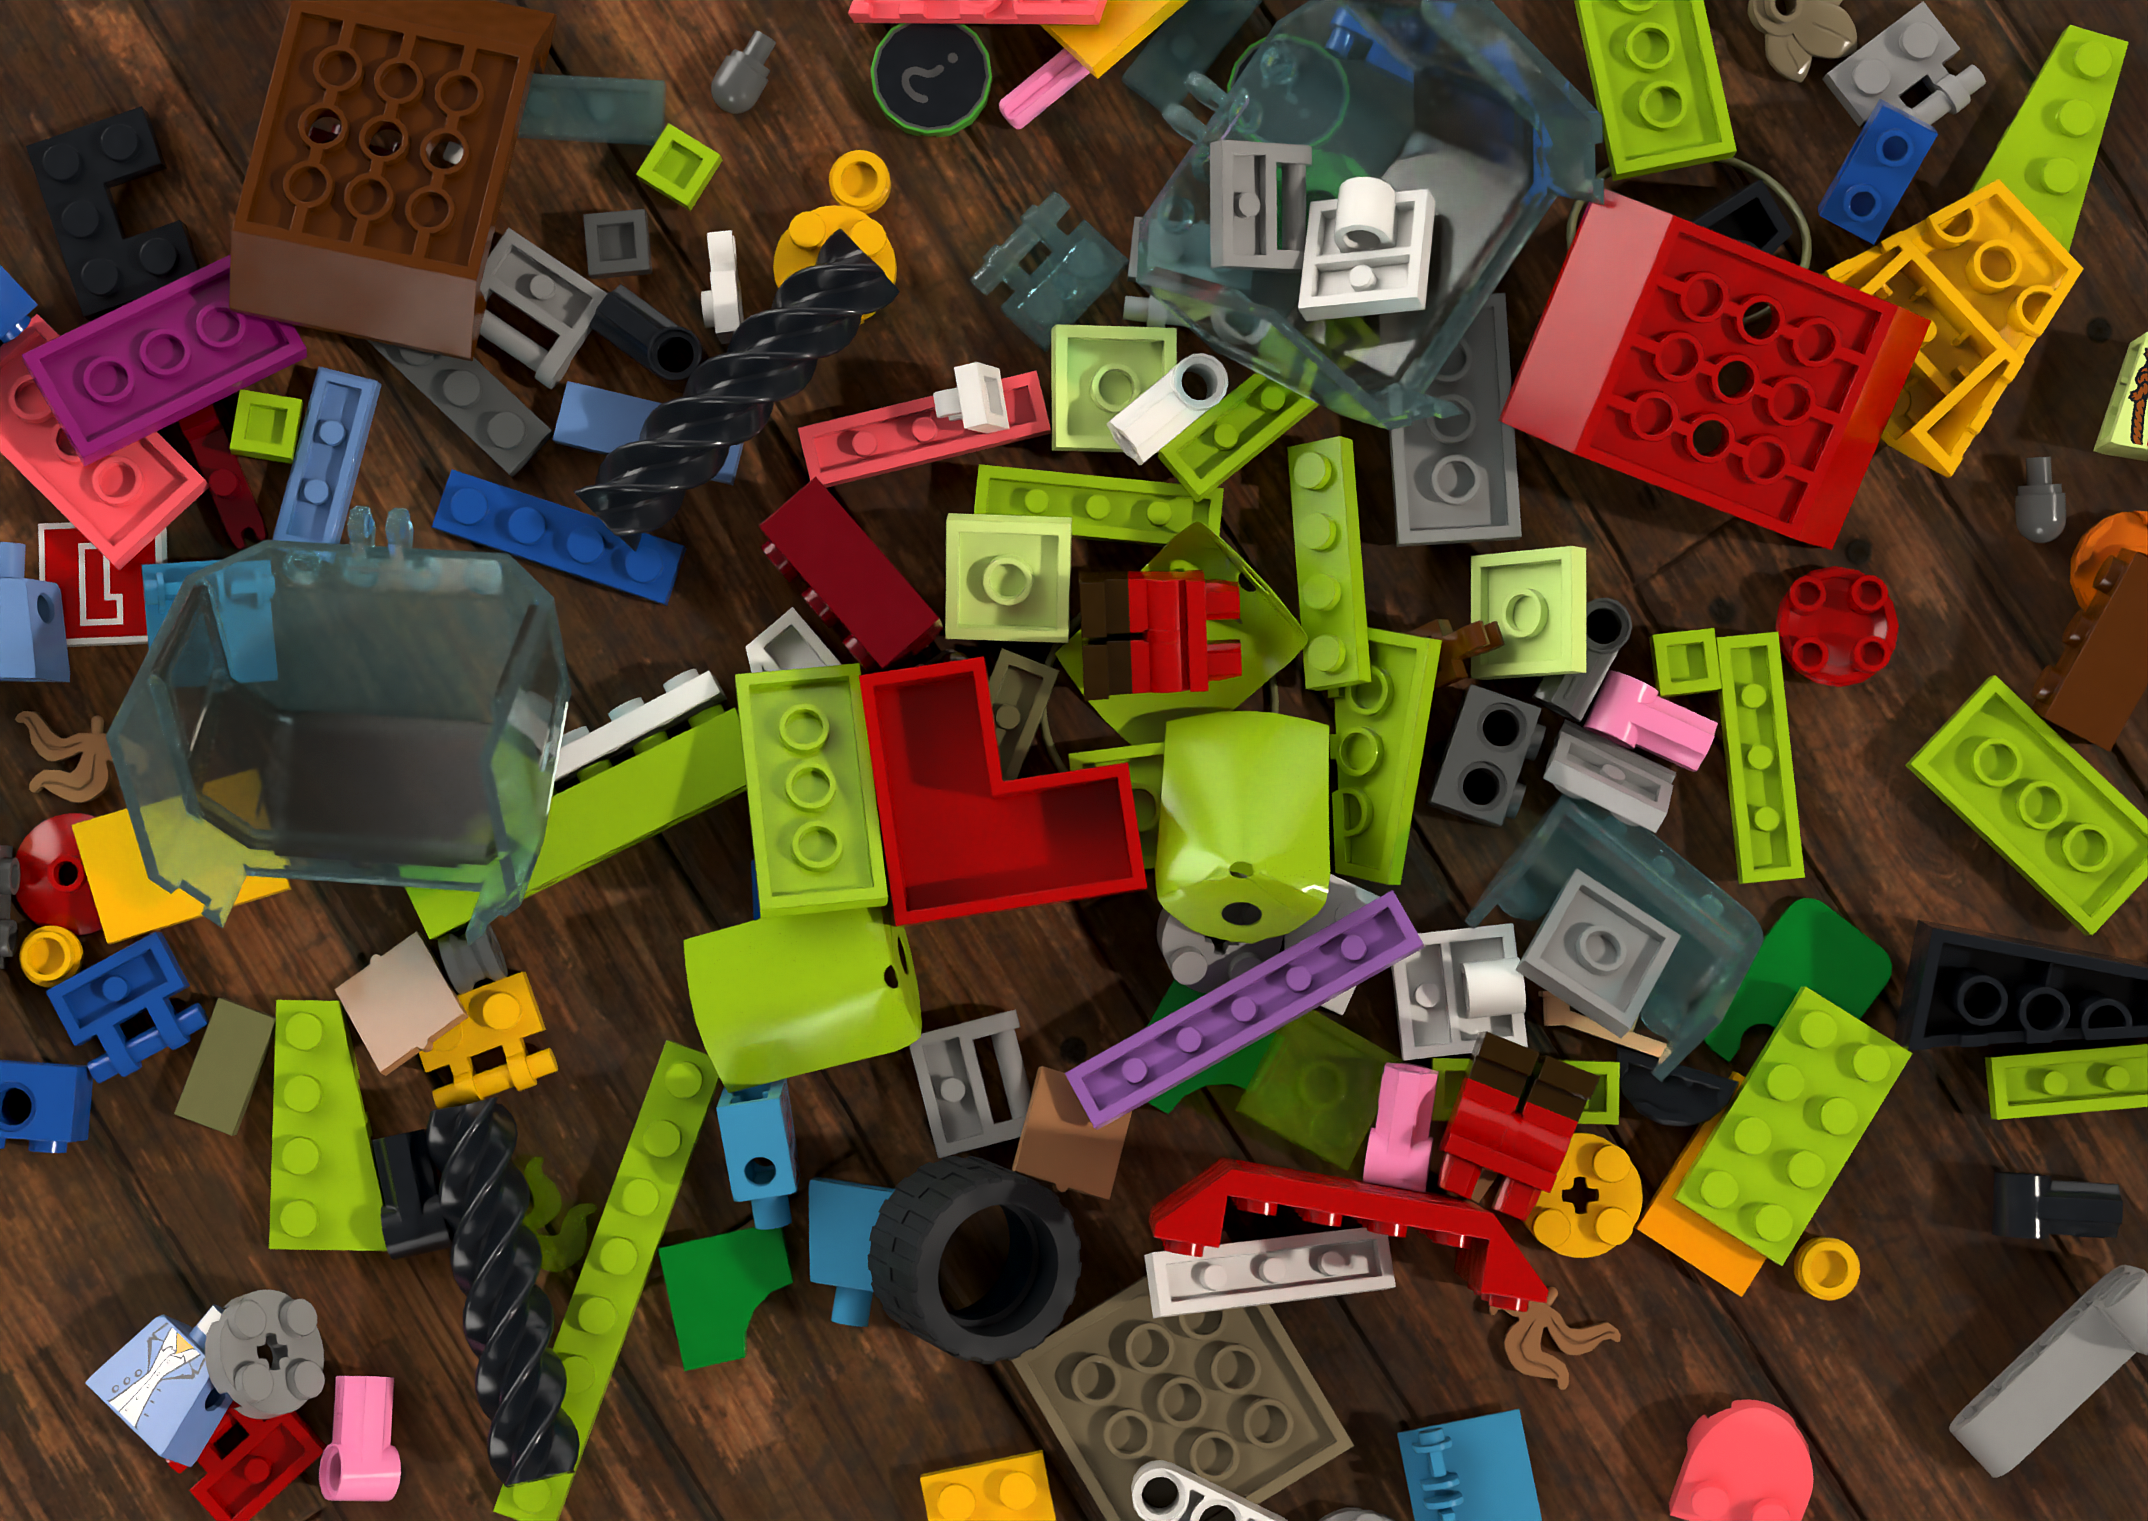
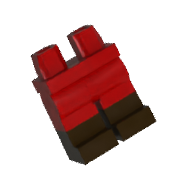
[1079,570,1242,701]
[1437,1031,1600,1221]

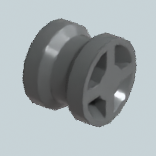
[438,919,508,995]

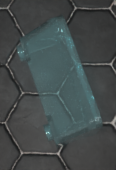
[1465,793,1764,1081]

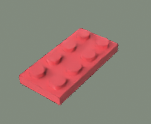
[0,314,210,570]

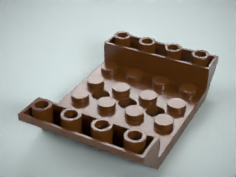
[229,0,557,361]

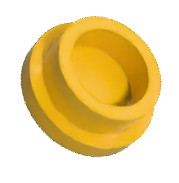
[19,926,84,987]

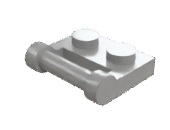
[1210,140,1312,273]
[479,227,608,389]
[909,1009,1031,1158]

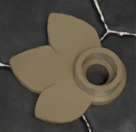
[1748,0,1858,83]

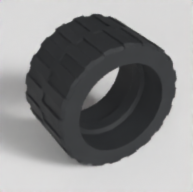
[867,1156,1082,1364]

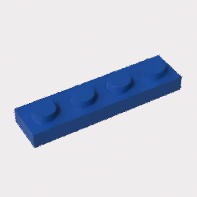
[432,469,686,606]

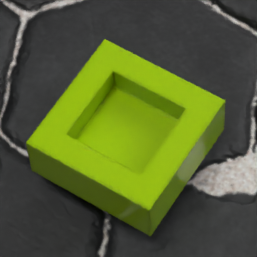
[636,123,723,211]
[230,389,303,464]
[1649,628,1722,698]

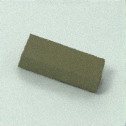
[174,997,276,1136]

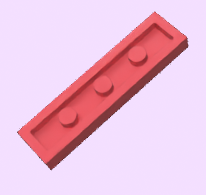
[798,370,1051,488]

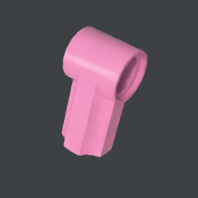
[1583,670,1718,772]
[1363,1063,1439,1192]
[319,1376,401,1502]

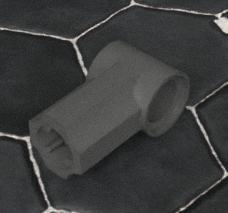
[1532,598,1632,723]

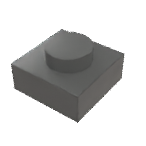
[583,209,653,280]

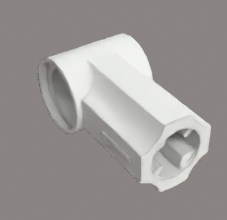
[1106,353,1228,465]

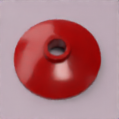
[15,813,103,936]

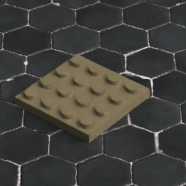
[1011,1228,1354,1521]

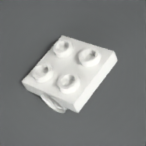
[1298,177,1436,321]
[1391,923,1528,1060]

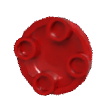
[1775,566,1899,688]

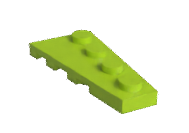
[269,1000,388,1251]

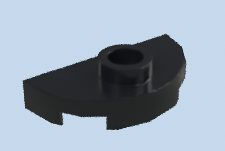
[1616,1047,1739,1128]

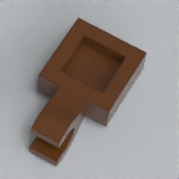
[1405,619,1505,692]

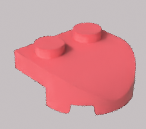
[1669,1399,1813,1521]

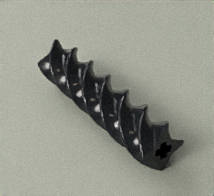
[573,228,900,552]
[426,1097,580,1488]

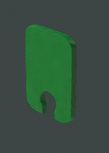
[1700,898,1892,1063]

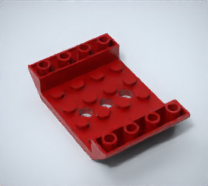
[1498,185,1931,550]
[1149,1157,1549,1312]

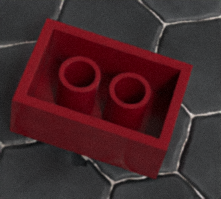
[759,477,944,674]

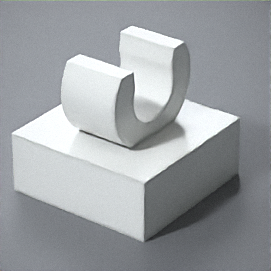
[933,362,1010,434]

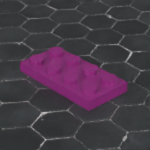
[22,254,307,467]

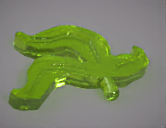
[523,1157,597,1272]

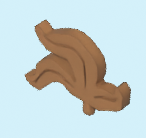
[15,711,141,803]
[1488,1287,1621,1390]

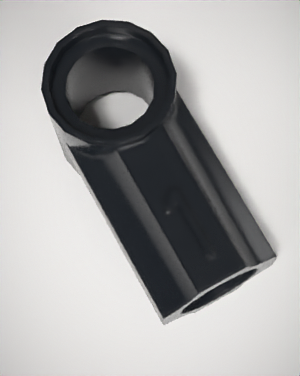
[589,284,709,393]
[372,1128,454,1260]
[1992,1172,2123,1239]

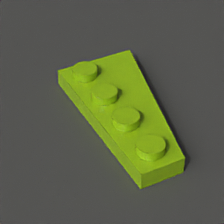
[1968,25,2129,252]
[1328,627,1442,885]

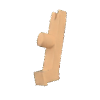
[1538,991,1683,1064]

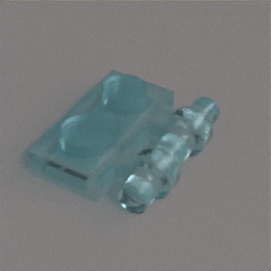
[970,191,1129,353]

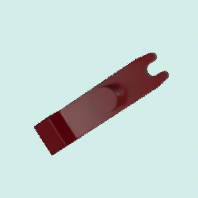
[178,404,268,550]

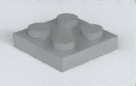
[1515,868,1681,1038]

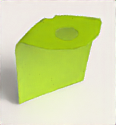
[1055,521,1309,746]
[1155,711,1330,944]
[683,895,922,1093]

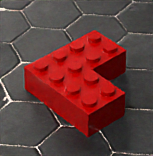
[859,656,1147,927]

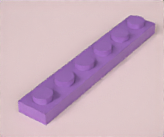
[1065,890,1425,1130]

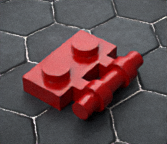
[165,1401,327,1521]

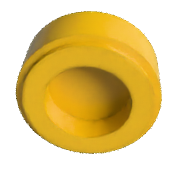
[829,150,891,214]
[1794,1236,1860,1300]

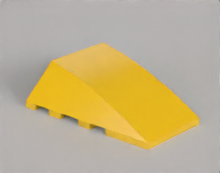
[1821,179,2084,478]

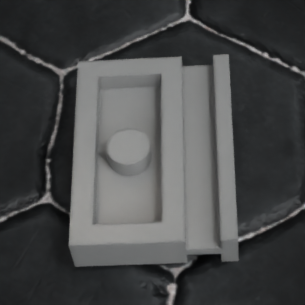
[1543,719,1676,833]

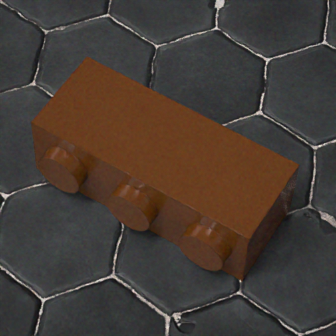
[2031,548,2148,752]

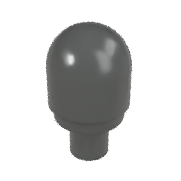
[711,30,776,114]
[2015,457,2066,543]

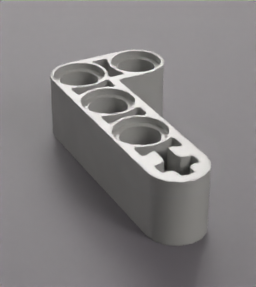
[1949,1265,2148,1478]

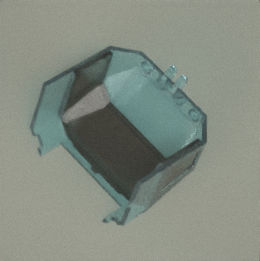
[1137,0,1604,430]
[106,506,572,946]

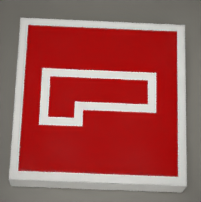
[38,522,167,647]

